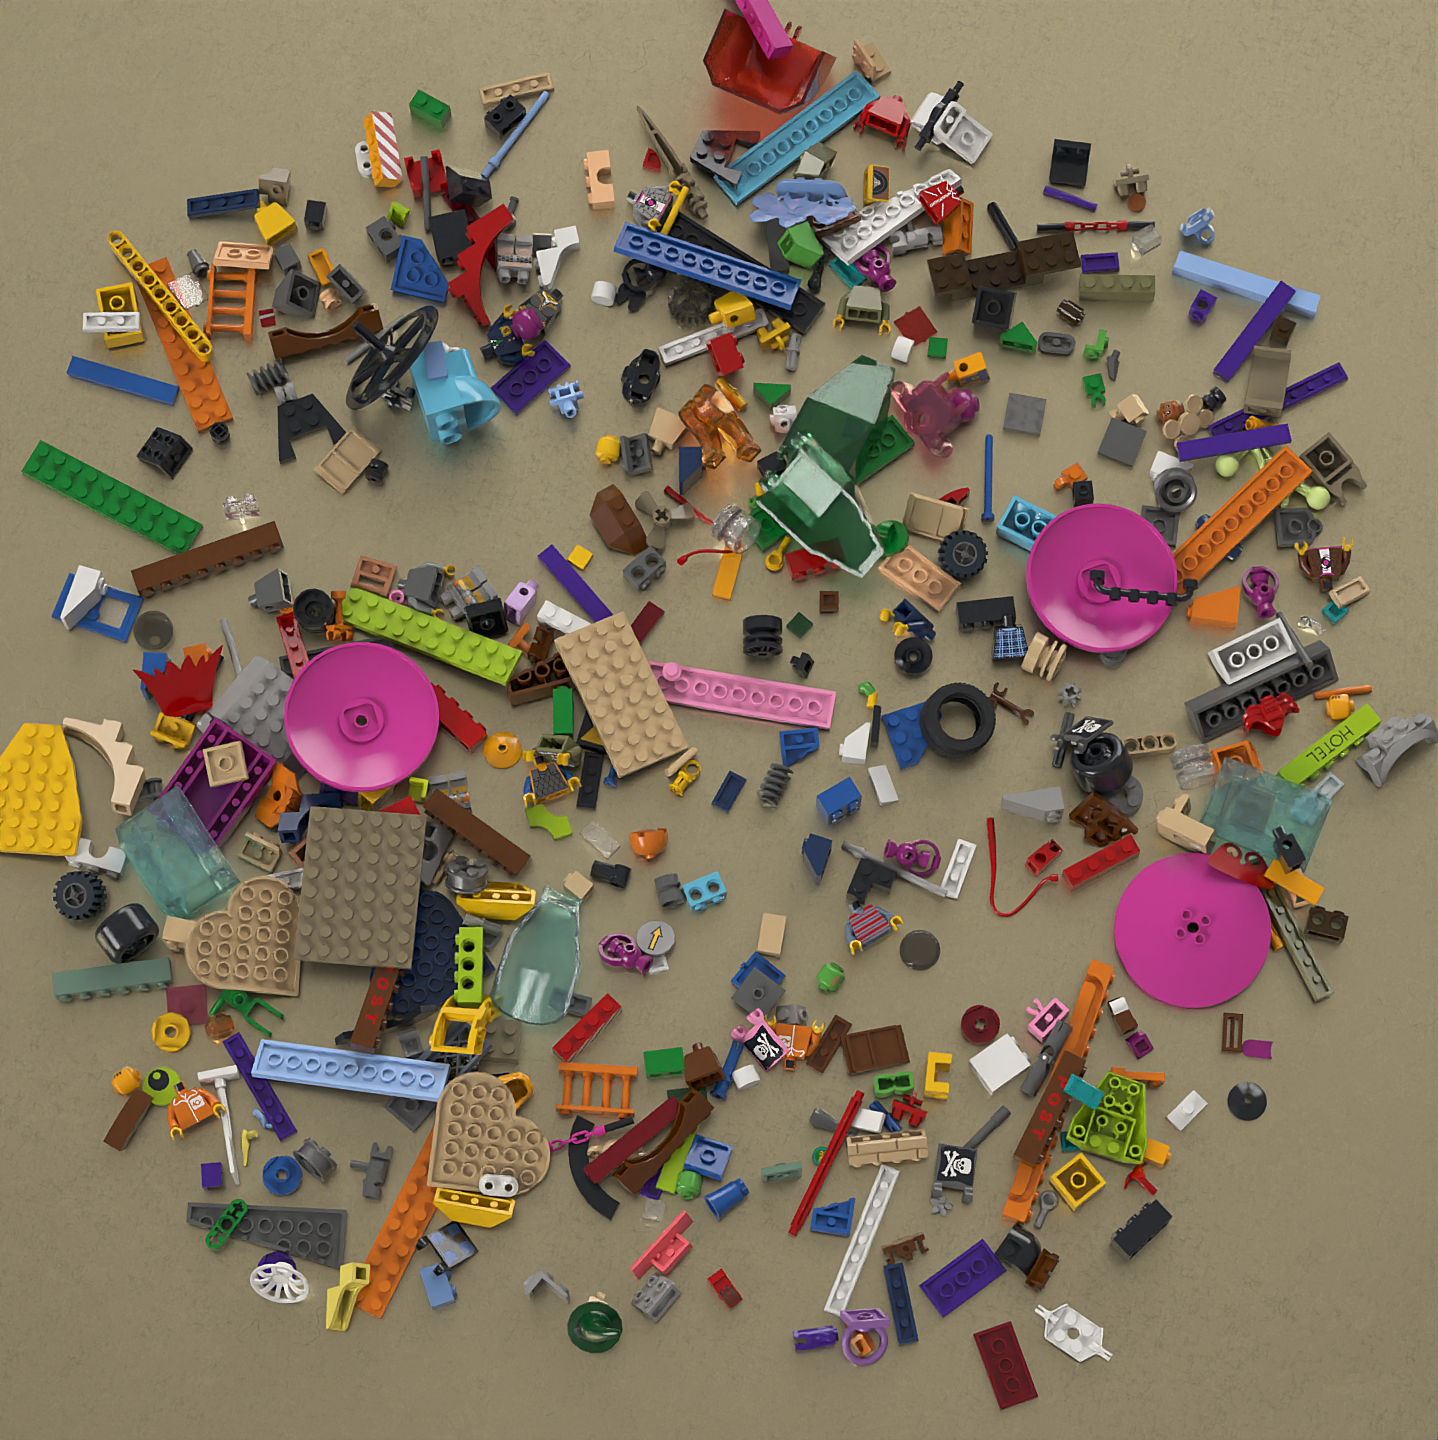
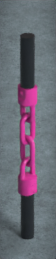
[548,1116,635,1153]

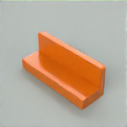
[942,197,974,256]

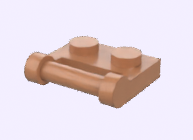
[350,556,397,599]

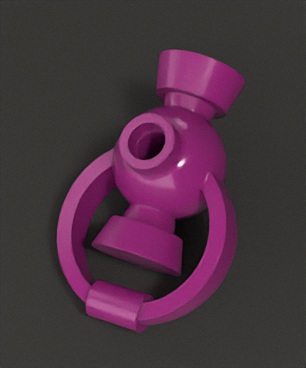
[855,245,897,292]
[1242,566,1279,619]
[884,839,942,877]
[598,933,653,975]

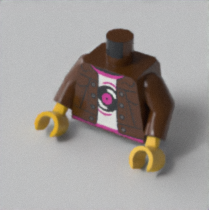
[1294,537,1354,592]

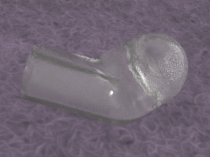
[1297,616,1326,636]

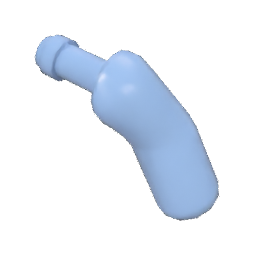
[252,1109,272,1129]

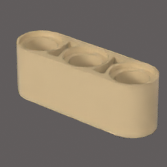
[1124,732,1178,759]

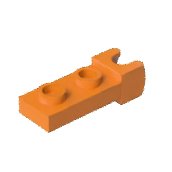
[1109,1067,1165,1087]

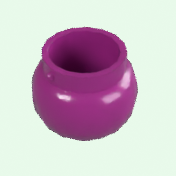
[510,307,545,341]
[948,390,980,422]

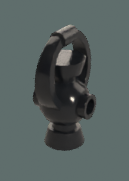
[621,259,677,293]

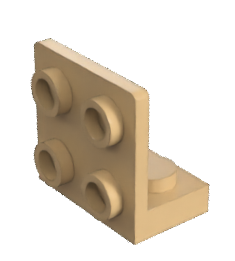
[852,38,891,83]

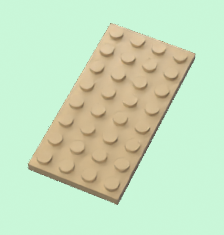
[554,611,689,778]

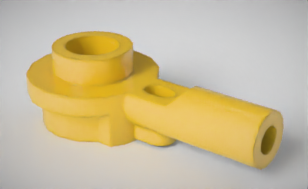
[765,536,792,571]

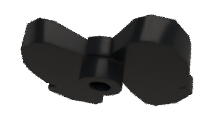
[615,282,646,311]

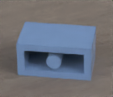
[419,1262,457,1310]

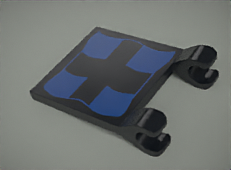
[415,1221,478,1276]

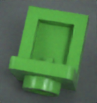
[1083,329,1109,359]

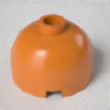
[629,828,668,859]

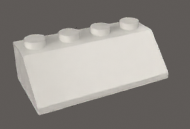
[1208,618,1296,685]

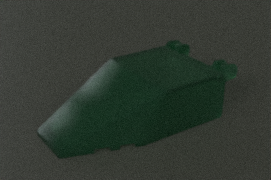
[777,355,896,486]
[755,430,885,578]

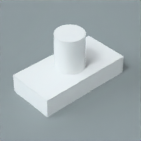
[1166,1090,1208,1132]

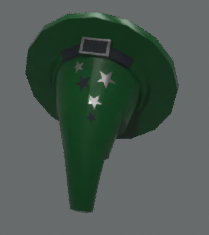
[567,1301,623,1353]

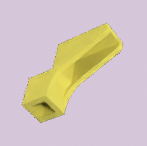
[326,1262,370,1331]

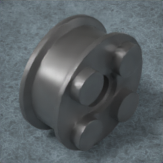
[1153,467,1197,512]
[1101,775,1143,817]
[445,856,488,894]
[293,1137,337,1182]

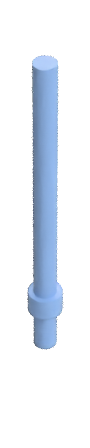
[481,91,550,179]

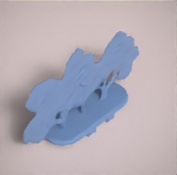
[749,177,857,228]

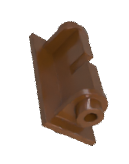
[527,624,556,664]
[1025,1248,1059,1292]

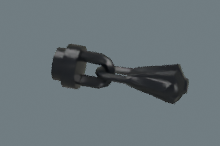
[807,247,830,291]

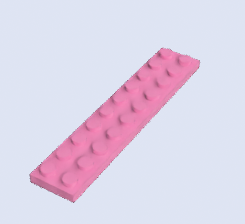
[648,660,836,730]

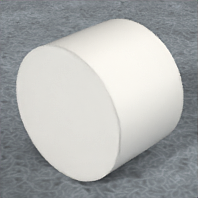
[591,281,617,306]
[891,335,915,363]
[732,1064,761,1090]

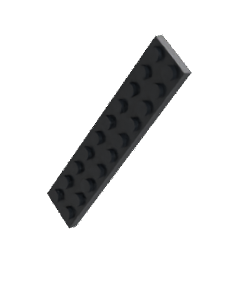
[655,207,825,335]

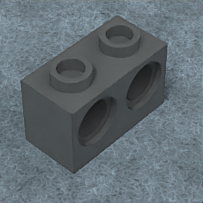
[622,545,666,592]

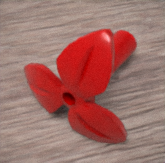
[1124,1162,1158,1195]

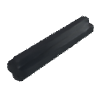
[987,201,1019,251]

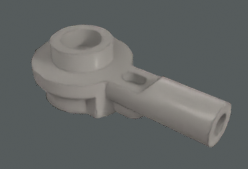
[1034,1190,1059,1229]

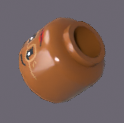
[1157,399,1185,424]

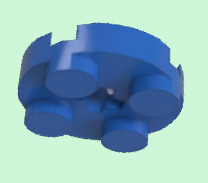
[262,1156,303,1196]

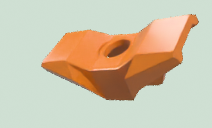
[254,763,303,828]

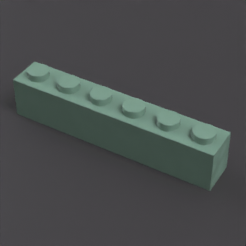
[52,957,173,1002]

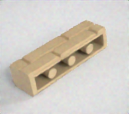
[846,1129,928,1167]

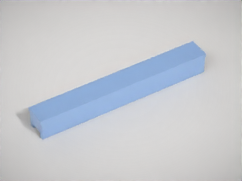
[1172,251,1321,319]

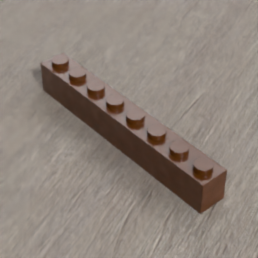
[131,521,284,597]

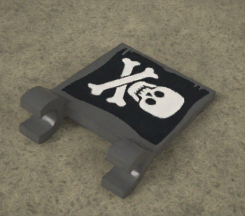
[1050,716,1114,754]
[931,1143,978,1203]

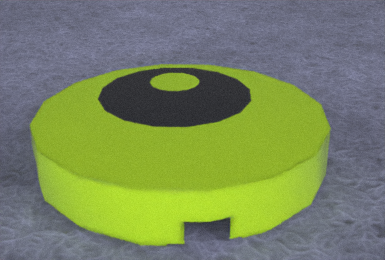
[142,1067,181,1107]

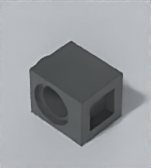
[273,243,302,276]

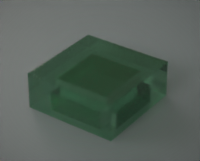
[786,612,813,639]

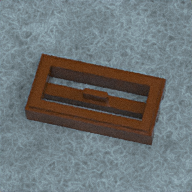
[1221,1012,1243,1054]

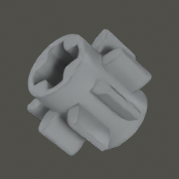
[1059,682,1082,706]

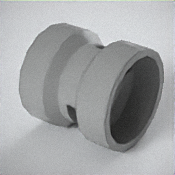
[274,381,298,405]

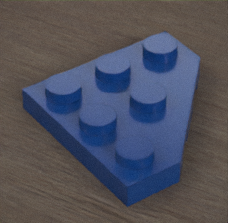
[391,235,449,302]
[881,701,942,770]

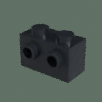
[484,94,526,140]

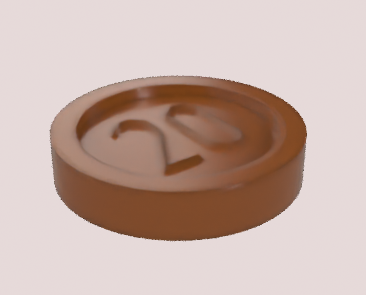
[1127,193,1146,212]

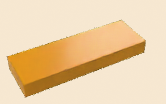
[712,542,745,600]
[1264,859,1325,906]

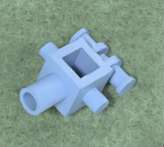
[548,380,584,418]

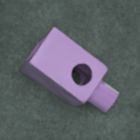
[504,580,539,627]

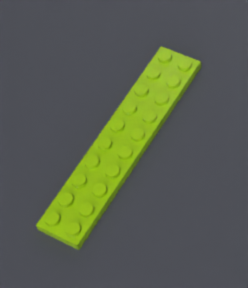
[335,587,523,686]

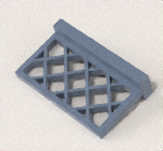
[417,1021,493,1084]

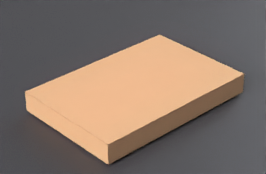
[213,241,275,269]

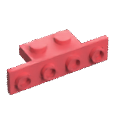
[630,1211,693,1279]

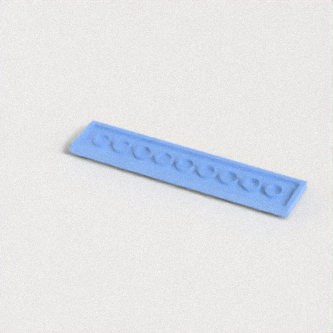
[251,1039,451,1102]

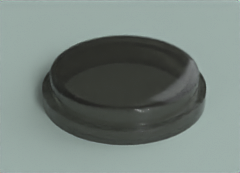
[133,611,174,650]
[899,930,940,971]

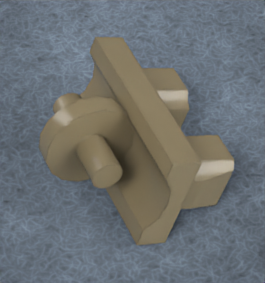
[1113,164,1149,196]

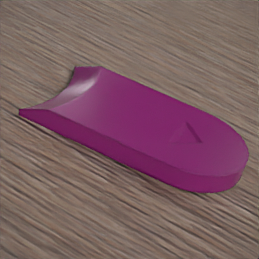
[1242,1039,1273,1059]

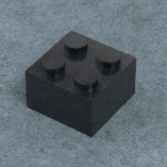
[972,286,1017,330]

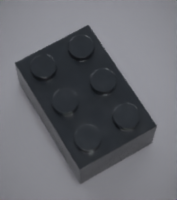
[1110,1199,1173,1263]

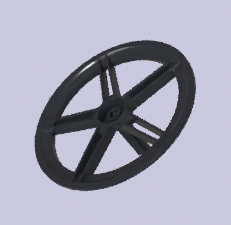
[346,305,439,410]

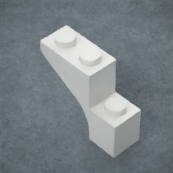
[533,225,580,292]

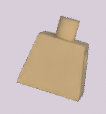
[649,407,690,455]

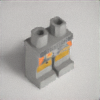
[440,566,498,620]
[429,770,472,821]

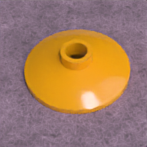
[483,732,522,769]

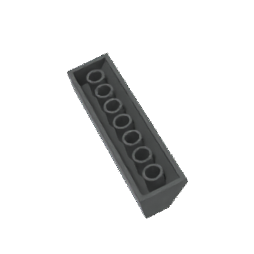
[1184,640,1339,743]

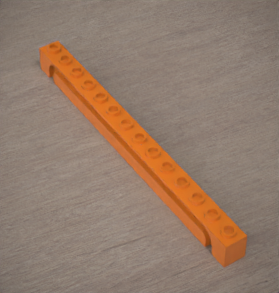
[1001,959,1115,1226]

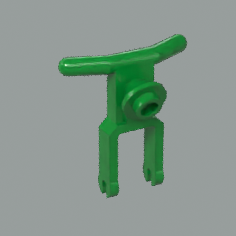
[209,989,284,1036]

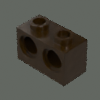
[1304,906,1349,943]

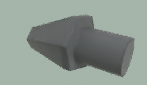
[1106,350,1120,381]

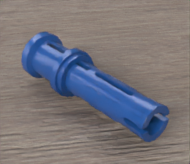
[710,1041,745,1100]

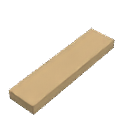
[479,71,554,107]

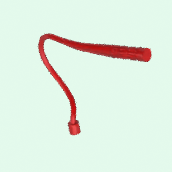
[664,486,741,566]
[987,817,1059,917]

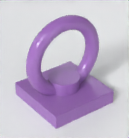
[840,1308,890,1365]

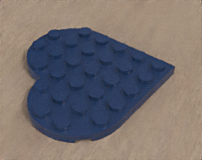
[370,888,496,1018]

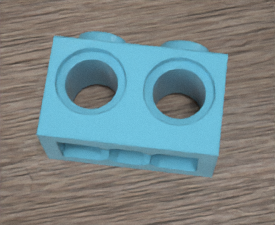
[682,871,727,911]

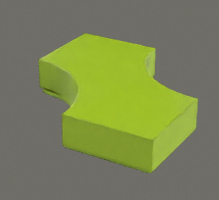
[525,803,573,840]

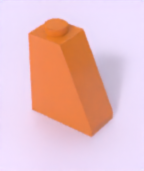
[1187,586,1241,628]

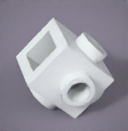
[770,405,798,433]

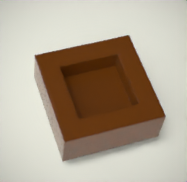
[820,591,839,611]

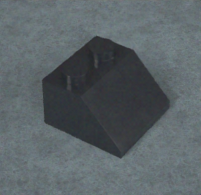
[445,166,492,207]

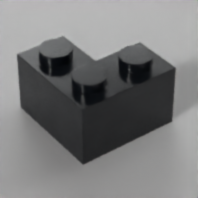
[846,858,897,905]

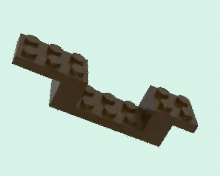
[927,231,1081,301]

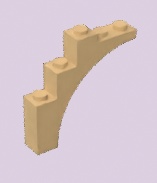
[62,717,146,816]

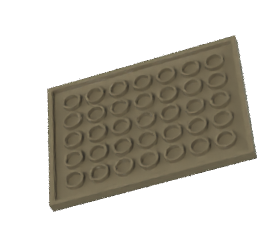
[294,806,427,970]

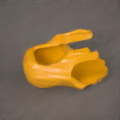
[497,1072,534,1111]

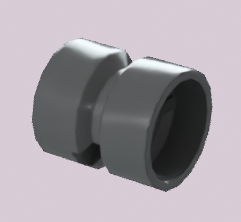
[654,874,685,908]

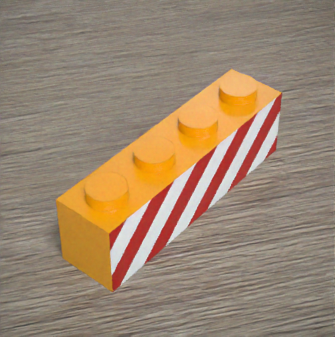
[363,111,403,188]

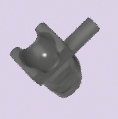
[350,1142,393,1201]

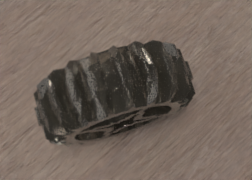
[668,277,718,327]

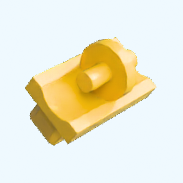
[756,317,791,351]

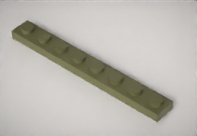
[1244,856,1334,1002]

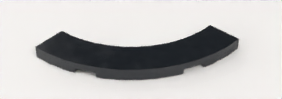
[335,1004,439,1045]
[568,1115,620,1221]

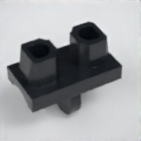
[381,381,416,411]

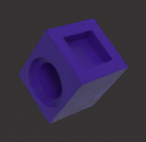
[1189,289,1217,322]

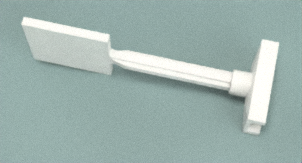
[198,1065,240,1185]

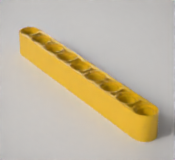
[108,230,214,362]

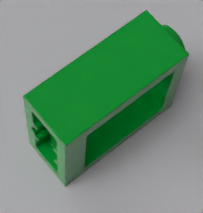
[553,686,574,740]

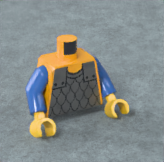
[523,756,582,807]

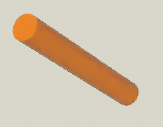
[1314,685,1372,700]

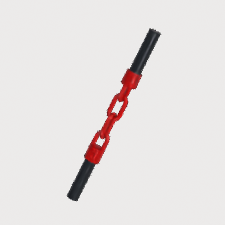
[1037,220,1155,232]

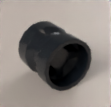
[1201,386,1226,412]
[210,422,230,446]
[365,459,389,484]

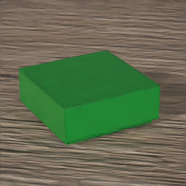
[927,337,948,358]

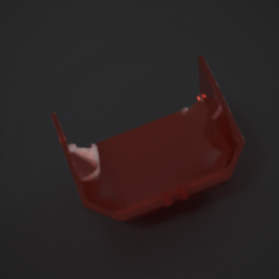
[703,9,837,115]

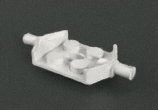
[1034,1303,1113,1363]

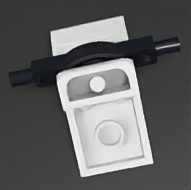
[910,81,993,164]

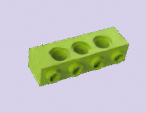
[454,927,484,1008]

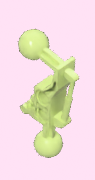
[1215,447,1330,510]

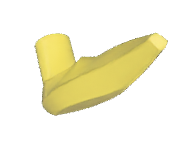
[241,1130,258,1167]

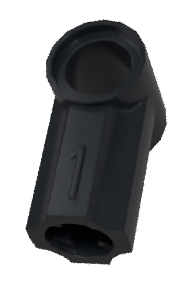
[590,860,631,888]

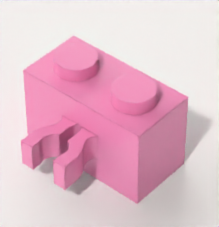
[1026,997,1070,1043]

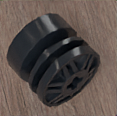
[293,588,336,634]
[743,615,783,658]

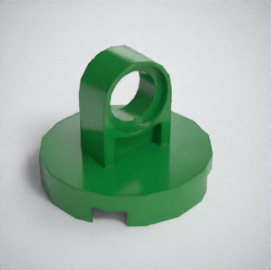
[871,520,909,557]

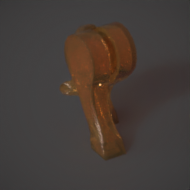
[678,384,762,469]

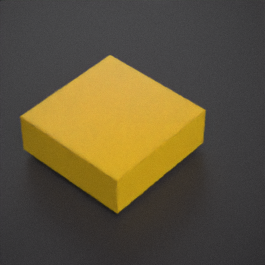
[567,544,593,571]

